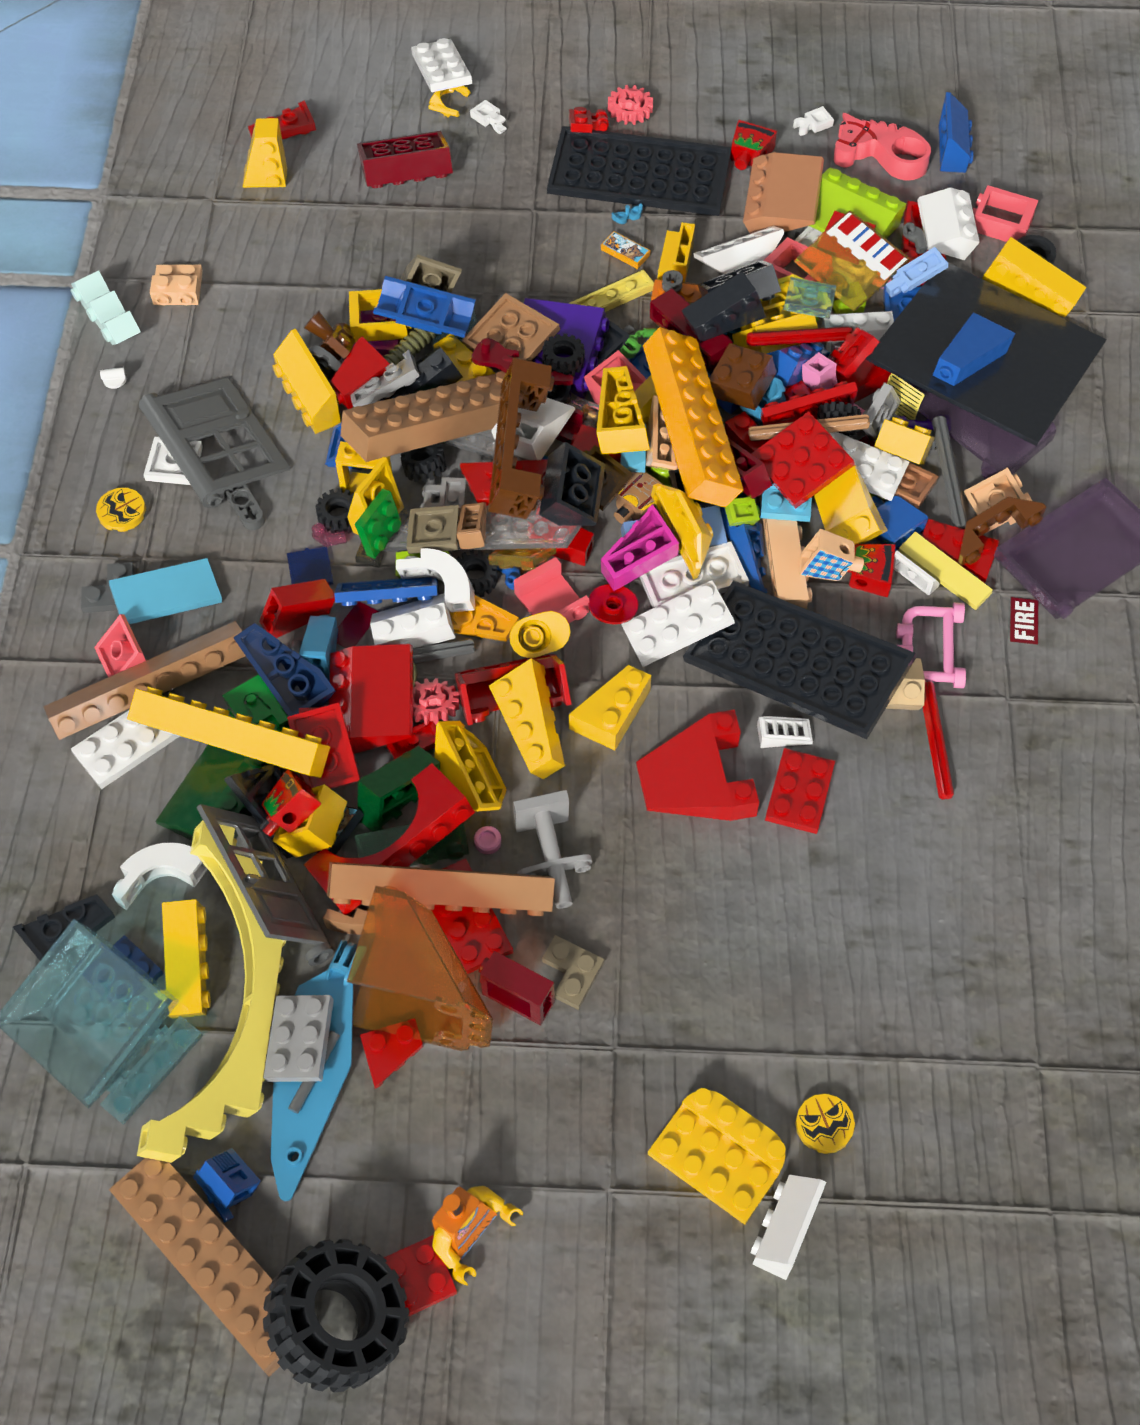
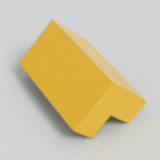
[657,222,695,282]

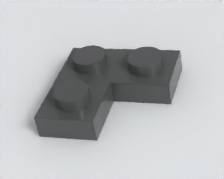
[81,562,134,613]

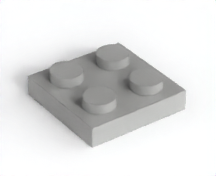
[862,383,901,442]

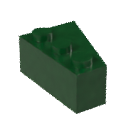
[357,746,440,836]

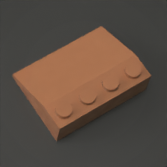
[743,152,824,234]

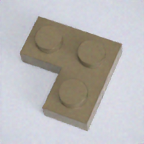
[542,935,604,1010]

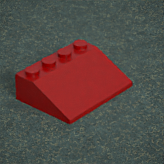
[329,644,413,754]

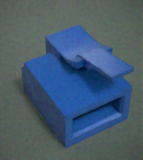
[193,1148,261,1223]

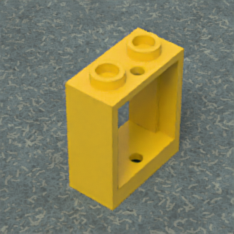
[349,289,412,342]
[335,441,392,495]

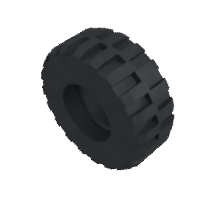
[263,1239,409,1392]

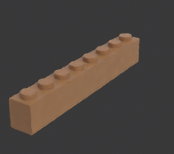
[43,621,246,740]
[327,862,555,916]

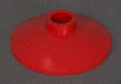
[588,584,638,624]

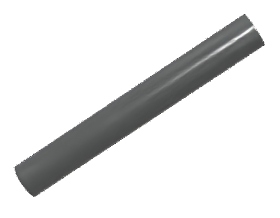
[288,1031,340,1114]

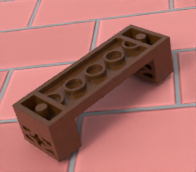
[488,358,554,519]

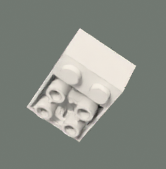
[491,398,575,460]

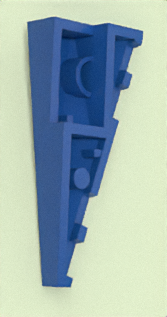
[719,492,767,593]

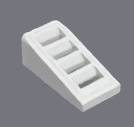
[757,716,813,748]

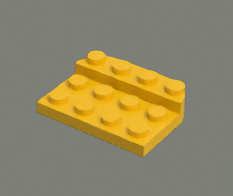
[648,1088,786,1225]

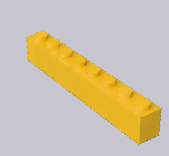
[127,686,330,778]

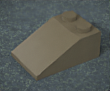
[400,254,462,293]

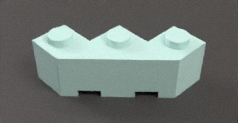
[71,271,141,345]

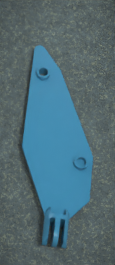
[271,939,367,1201]

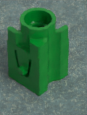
[222,675,290,732]

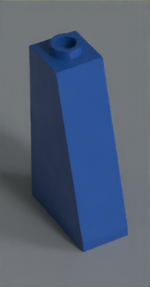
[933,312,1016,386]

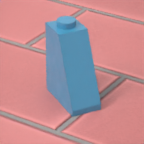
[299,615,338,682]

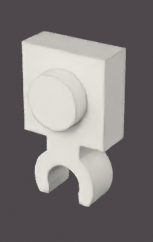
[793,106,834,136]

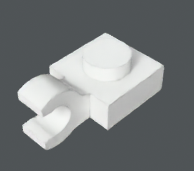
[470,100,507,134]

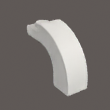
[396,548,475,612]
[112,843,208,910]

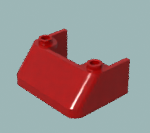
[455,654,572,725]

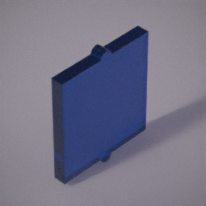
[287,546,334,585]

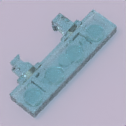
[100,1016,203,1125]

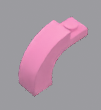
[802,352,865,415]

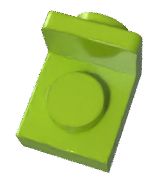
[725,497,760,526]

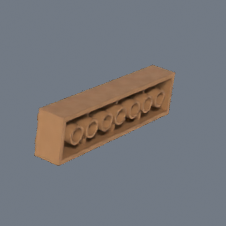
[340,371,506,462]
[109,1158,280,1377]

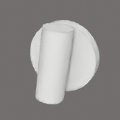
[100,367,127,389]

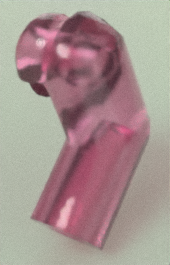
[311,523,347,547]

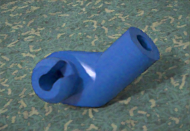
[496,559,521,590]

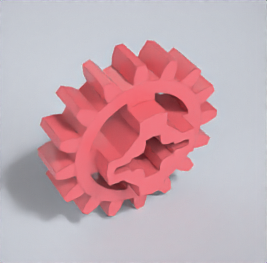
[608,85,653,125]
[413,678,459,725]

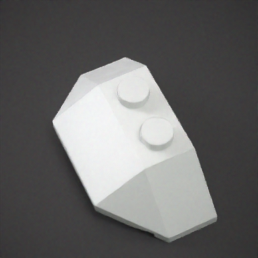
[693,226,784,274]

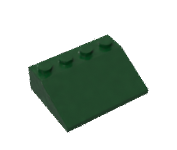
[155,744,280,841]

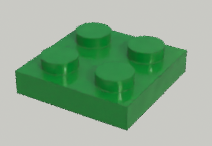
[355,488,402,559]

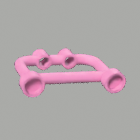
[896,602,966,688]

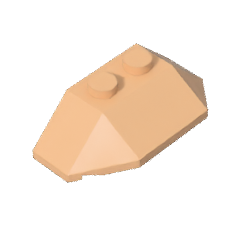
[646,395,679,470]

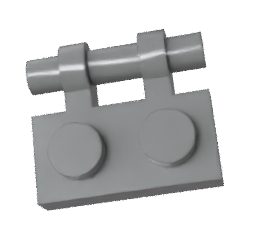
[420,477,467,511]

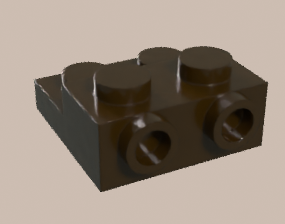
[584,445,633,511]

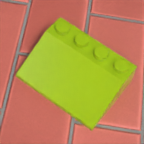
[809,168,907,241]

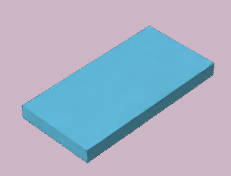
[109,558,222,624]

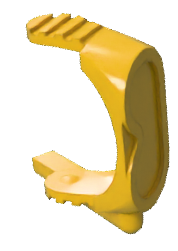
[428,86,470,117]

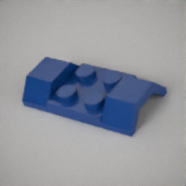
[373,276,476,338]

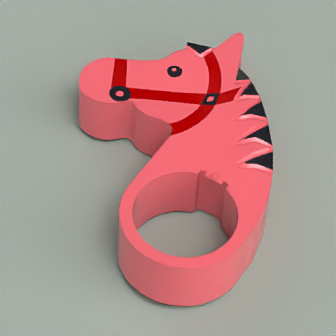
[833,113,931,180]

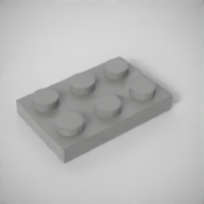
[263,995,334,1082]

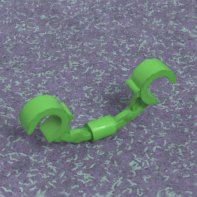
[620,328,656,359]

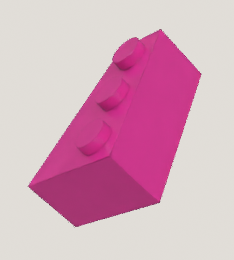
[601,504,679,591]

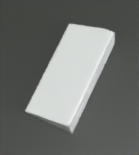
[893,551,940,595]

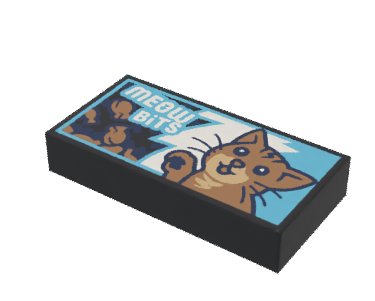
[317,806,364,855]

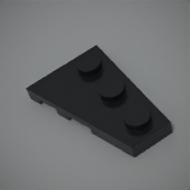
[13,894,115,970]

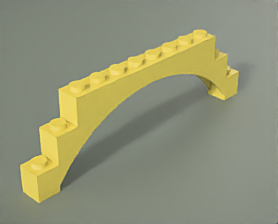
[137,820,286,1163]

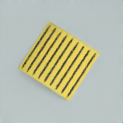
[887,373,925,420]

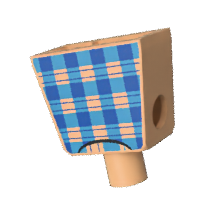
[800,529,864,581]

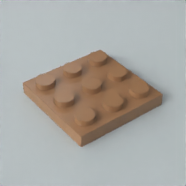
[461,293,560,361]

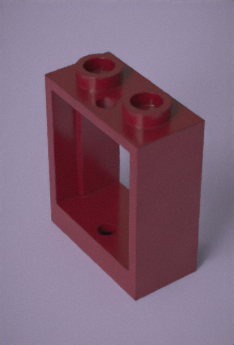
[478,951,555,1026]

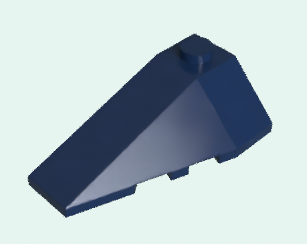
[233,623,335,716]

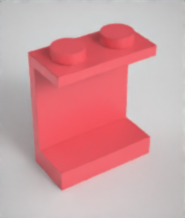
[514,557,589,624]

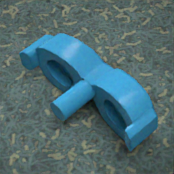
[612,203,643,224]

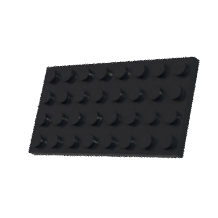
[547,126,731,216]
[683,580,916,739]

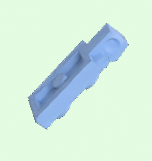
[885,247,948,297]

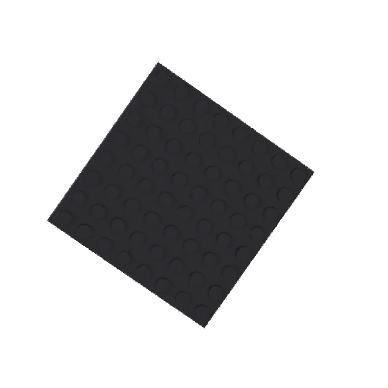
[865,263,1107,446]

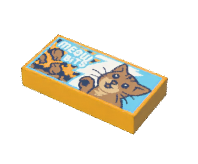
[601,231,650,269]

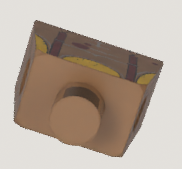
[614,472,664,524]

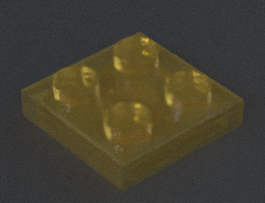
[488,541,556,570]

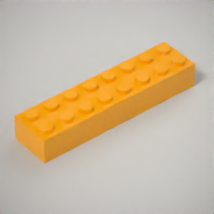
[643,327,744,507]

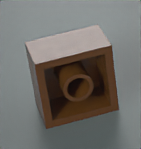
[709,343,777,410]

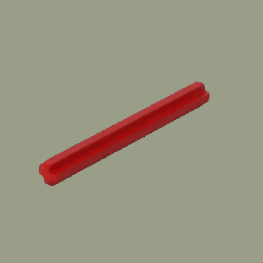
[746,327,853,346]
[923,681,954,800]

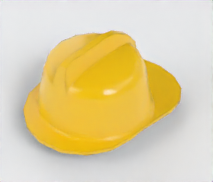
[509,611,570,658]

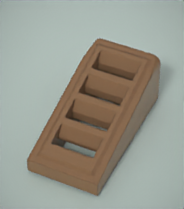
[456,502,487,550]

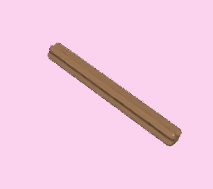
[749,414,870,441]

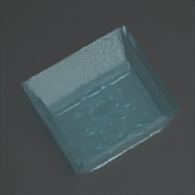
[0,919,179,1109]

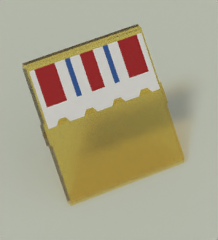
[794,210,911,311]

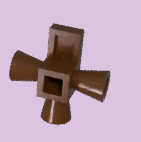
[304,310,355,361]

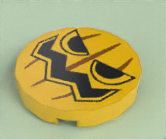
[96,488,146,532]
[795,1094,855,1154]

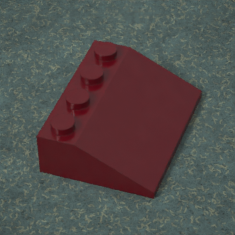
[357,131,453,188]

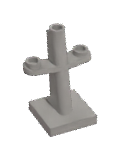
[513,790,592,909]

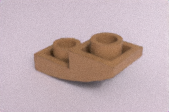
[323,908,386,935]

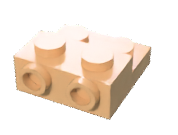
[150,265,203,305]
[964,468,1032,532]

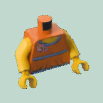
[432,1186,523,1285]

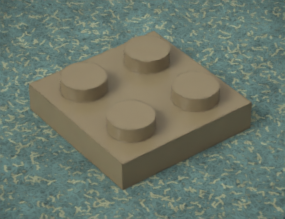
[406,505,460,554]

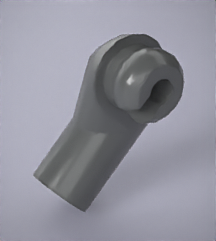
[903,222,927,254]

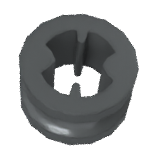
[662,270,683,293]

